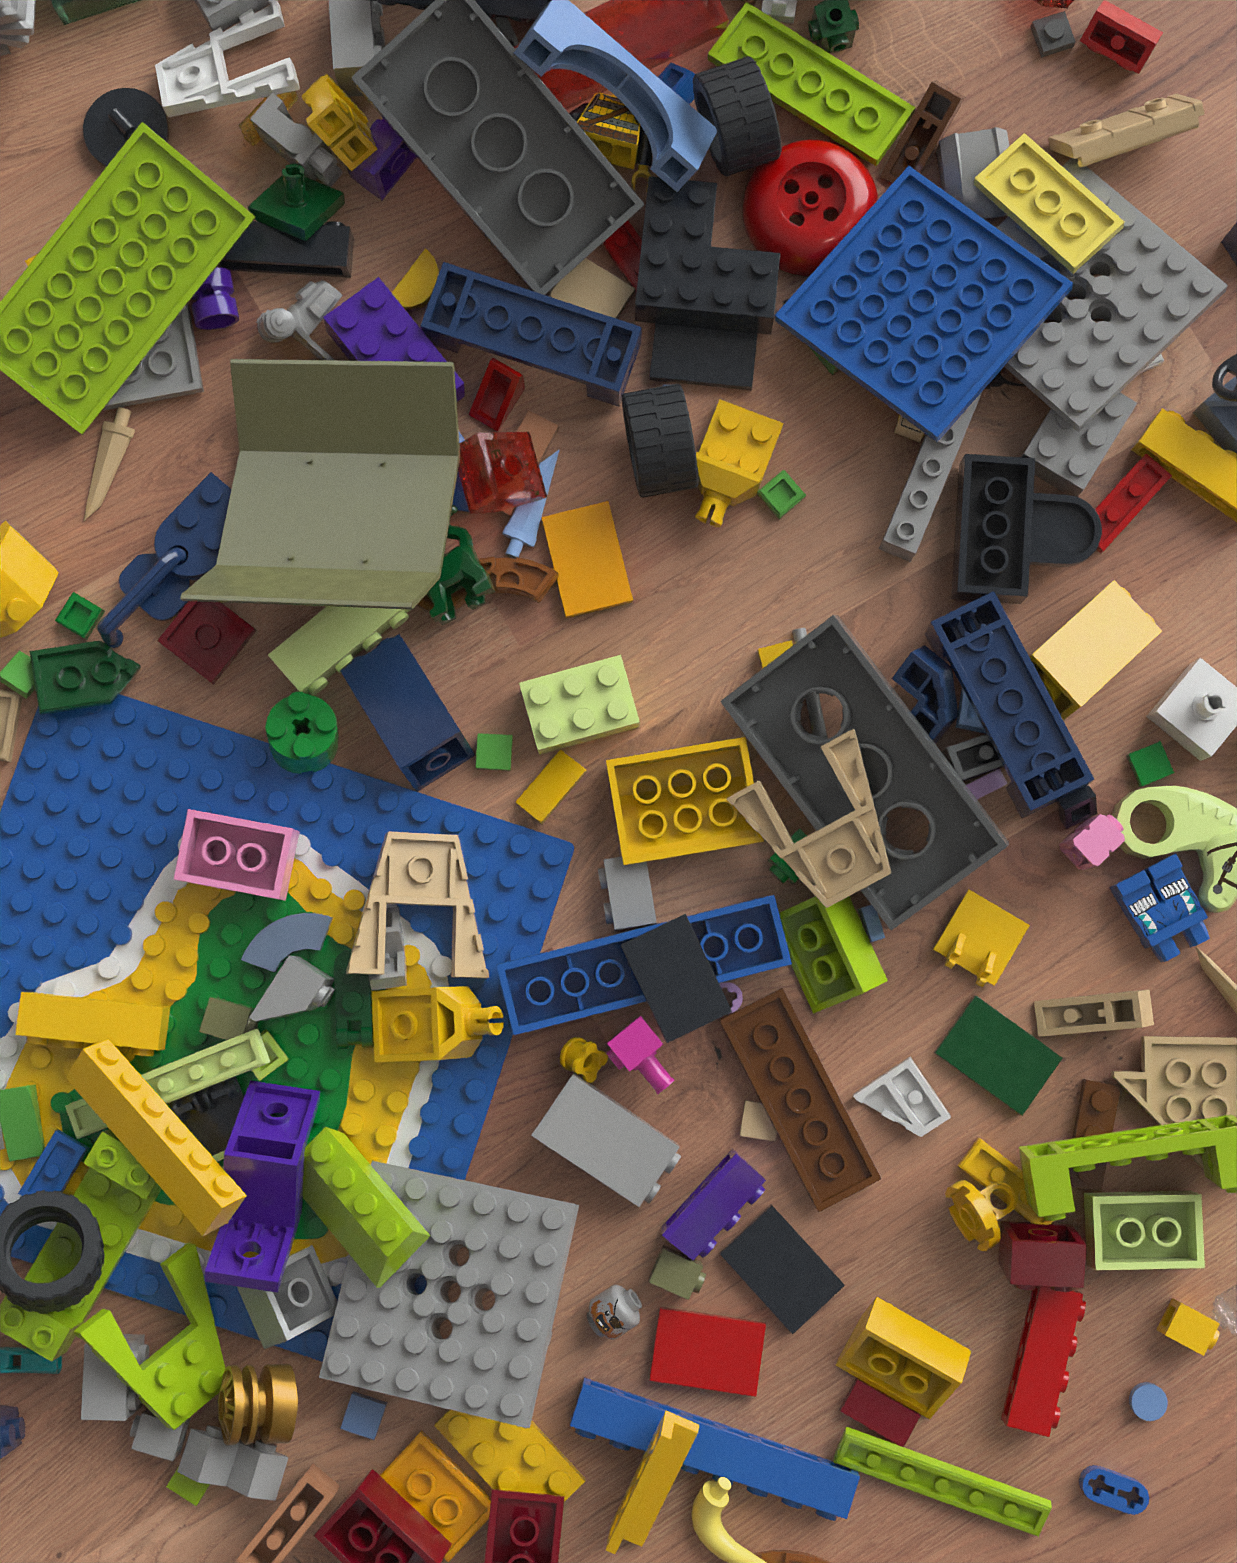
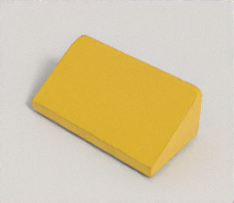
[515,749,587,825]

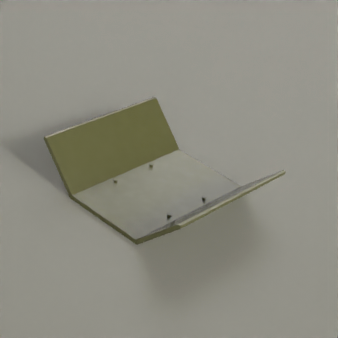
[180,359,460,610]

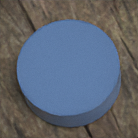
[1129,1382,1168,1421]

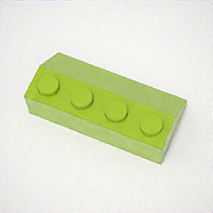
[303,1127,430,1288]

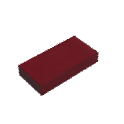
[839,1378,921,1447]

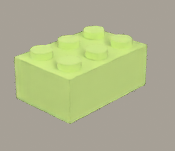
[519,655,640,755]
[1084,1191,1205,1270]

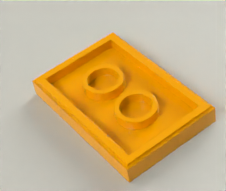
[541,501,633,618]
[380,1430,491,1562]

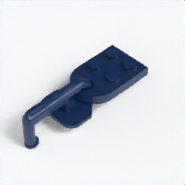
[97,472,232,648]

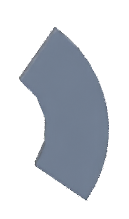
[241,913,333,972]

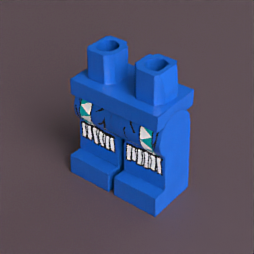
[1109,854,1210,963]

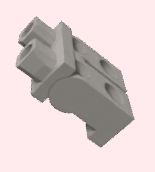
[250,93,343,187]

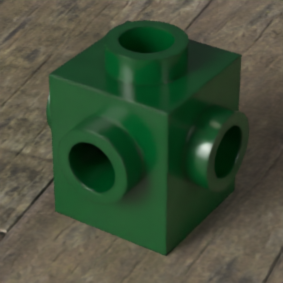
[808,0,859,53]

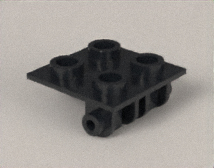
[169,1076,244,1156]

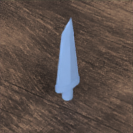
[502,450,559,559]

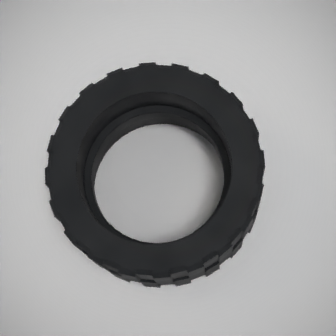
[693,56,782,177]
[622,383,699,498]
[0,1190,105,1314]

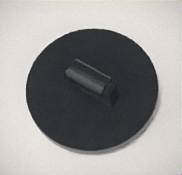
[83,88,169,167]

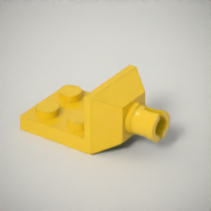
[695,399,784,527]
[372,986,504,1062]

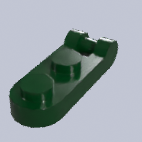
[334,949,374,1049]

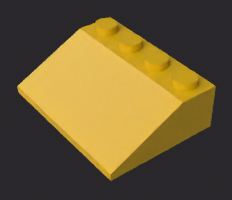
[606,737,764,865]

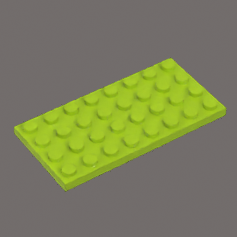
[0,122,256,435]

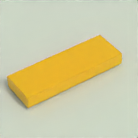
[957,1137,1053,1225]

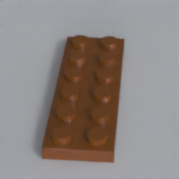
[719,988,881,1212]

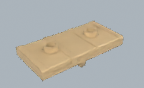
[1048,94,1204,168]

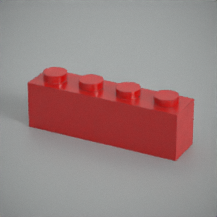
[1001,1286,1086,1437]

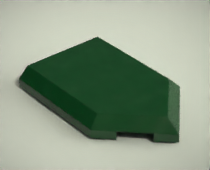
[29,641,141,715]

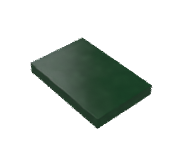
[934,995,1063,1116]

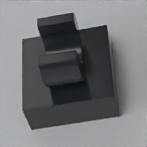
[1057,785,1098,829]

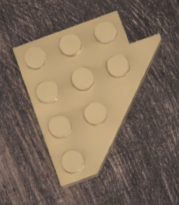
[1111,1036,1237,1170]

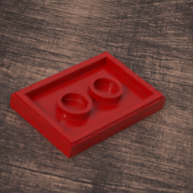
[649,1307,766,1397]

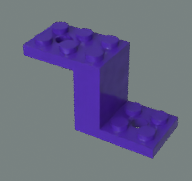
[205,1080,320,1293]

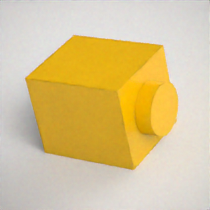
[1156,1298,1220,1356]

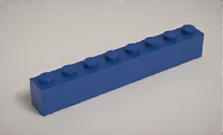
[570,1377,860,1521]

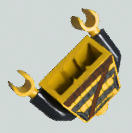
[569,92,653,192]

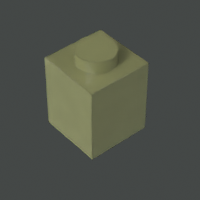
[199,997,259,1040]
[649,1245,706,1300]

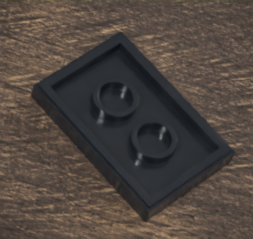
[650,324,758,391]
[620,914,732,1043]
[719,1204,845,1334]

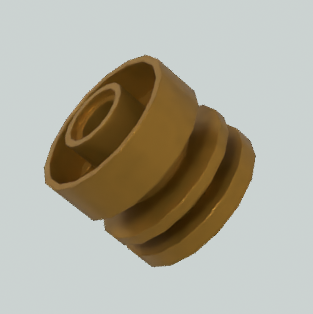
[218,1364,298,1445]

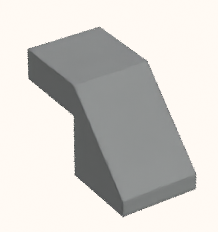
[369,906,407,991]

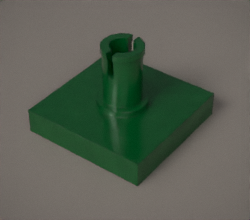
[248,164,345,241]

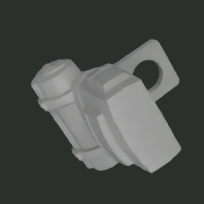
[256,280,343,360]

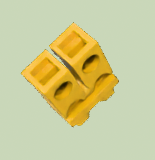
[301,74,377,171]

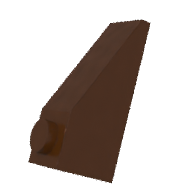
[880,80,966,183]

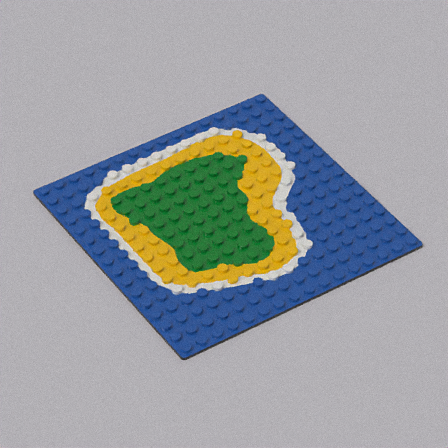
[0,694,575,1362]

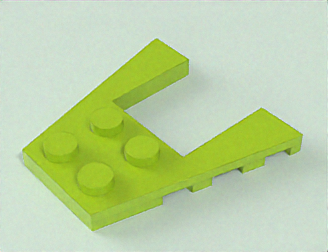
[73,1243,225,1430]

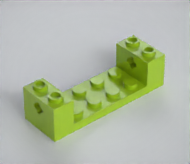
[1019,1114,1237,1221]
[0,1129,161,1362]

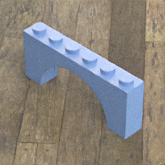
[514,0,717,192]

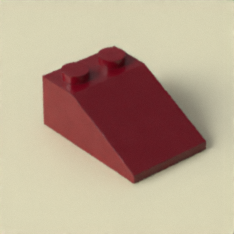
[484,1489,565,1563]

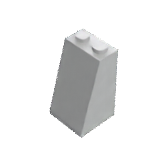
[531,1073,681,1207]

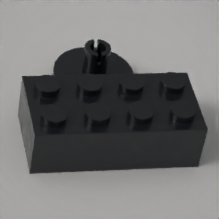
[951,454,1102,604]

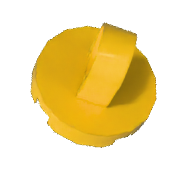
[945,1180,1017,1251]

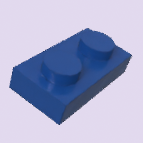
[18,1130,89,1196]

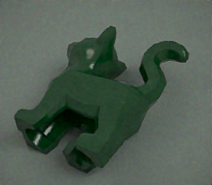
[426,505,495,626]

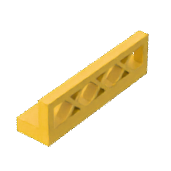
[605,1410,699,1554]

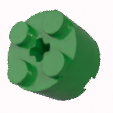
[265,691,339,774]

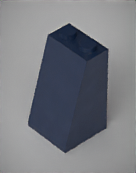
[340,634,476,792]

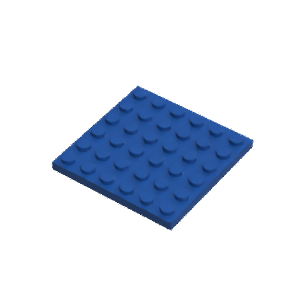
[775,166,1073,442]

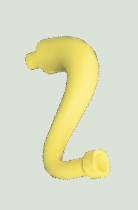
[691,1477,767,1563]

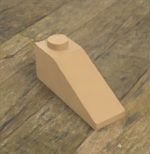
[1034,989,1154,1037]

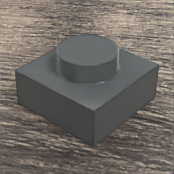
[1030,11,1076,58]

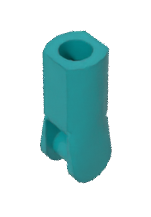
[0,1347,63,1374]

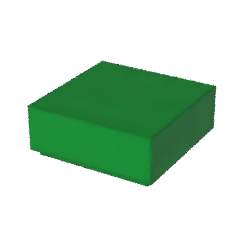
[55,592,105,640]
[1126,741,1174,787]

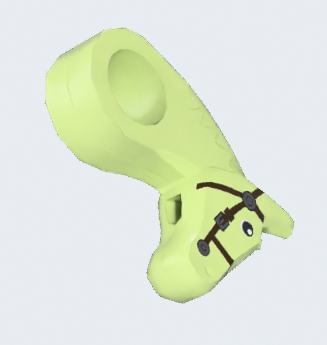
[1112,786,1237,913]

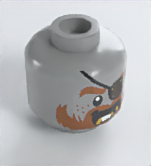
[587,1285,642,1340]

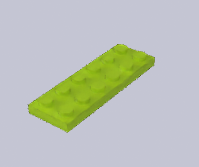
[708,2,916,166]

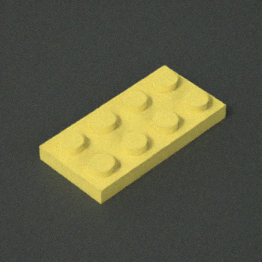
[974,133,1125,274]

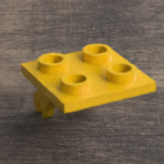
[933,889,1030,987]

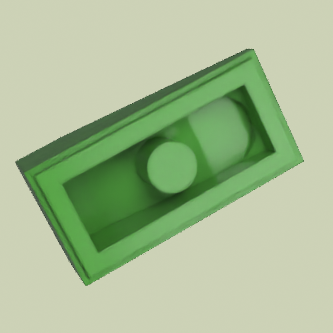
[0,1084,45,1161]

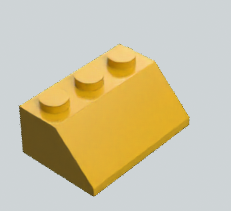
[836,1297,971,1419]

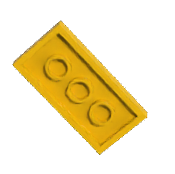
[434,1409,586,1502]

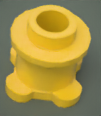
[560,1037,608,1083]

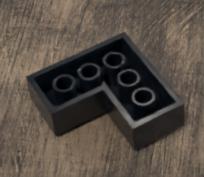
[635,176,780,335]

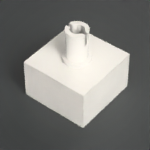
[1146,658,1237,761]

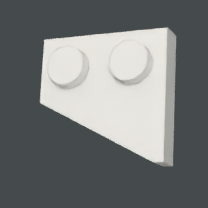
[853,1057,951,1137]

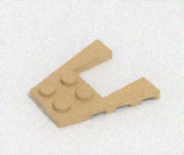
[727,729,891,908]
[346,831,489,978]

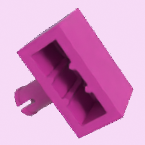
[606,1015,675,1095]

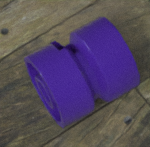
[191,267,239,330]

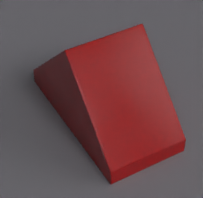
[468,358,525,432]

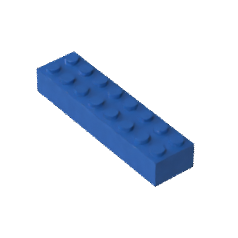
[496,895,792,1035]

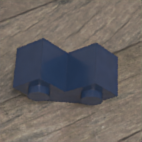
[891,645,959,744]

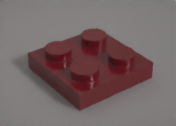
[157,601,257,685]

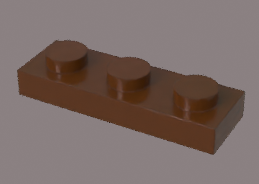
[1068,1079,1121,1192]

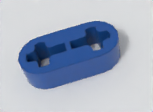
[1079,1465,1149,1515]

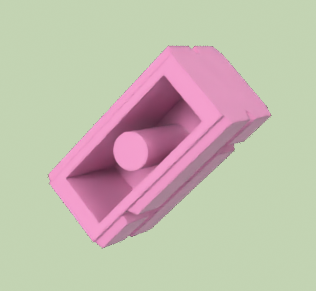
[1059,814,1125,870]

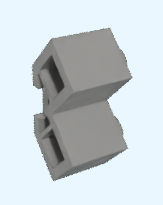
[178,1425,289,1501]

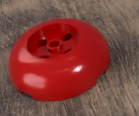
[742,140,878,276]

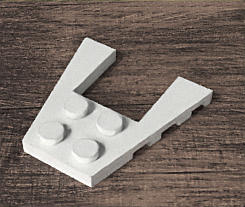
[155,0,300,117]

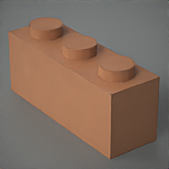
[236,1463,340,1563]

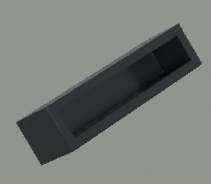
[217,221,354,278]

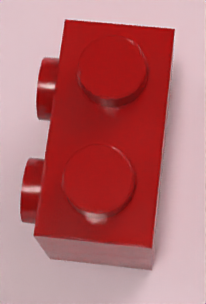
[1080,0,1163,74]

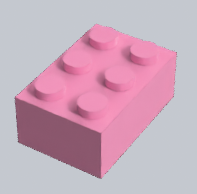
[174,809,300,901]

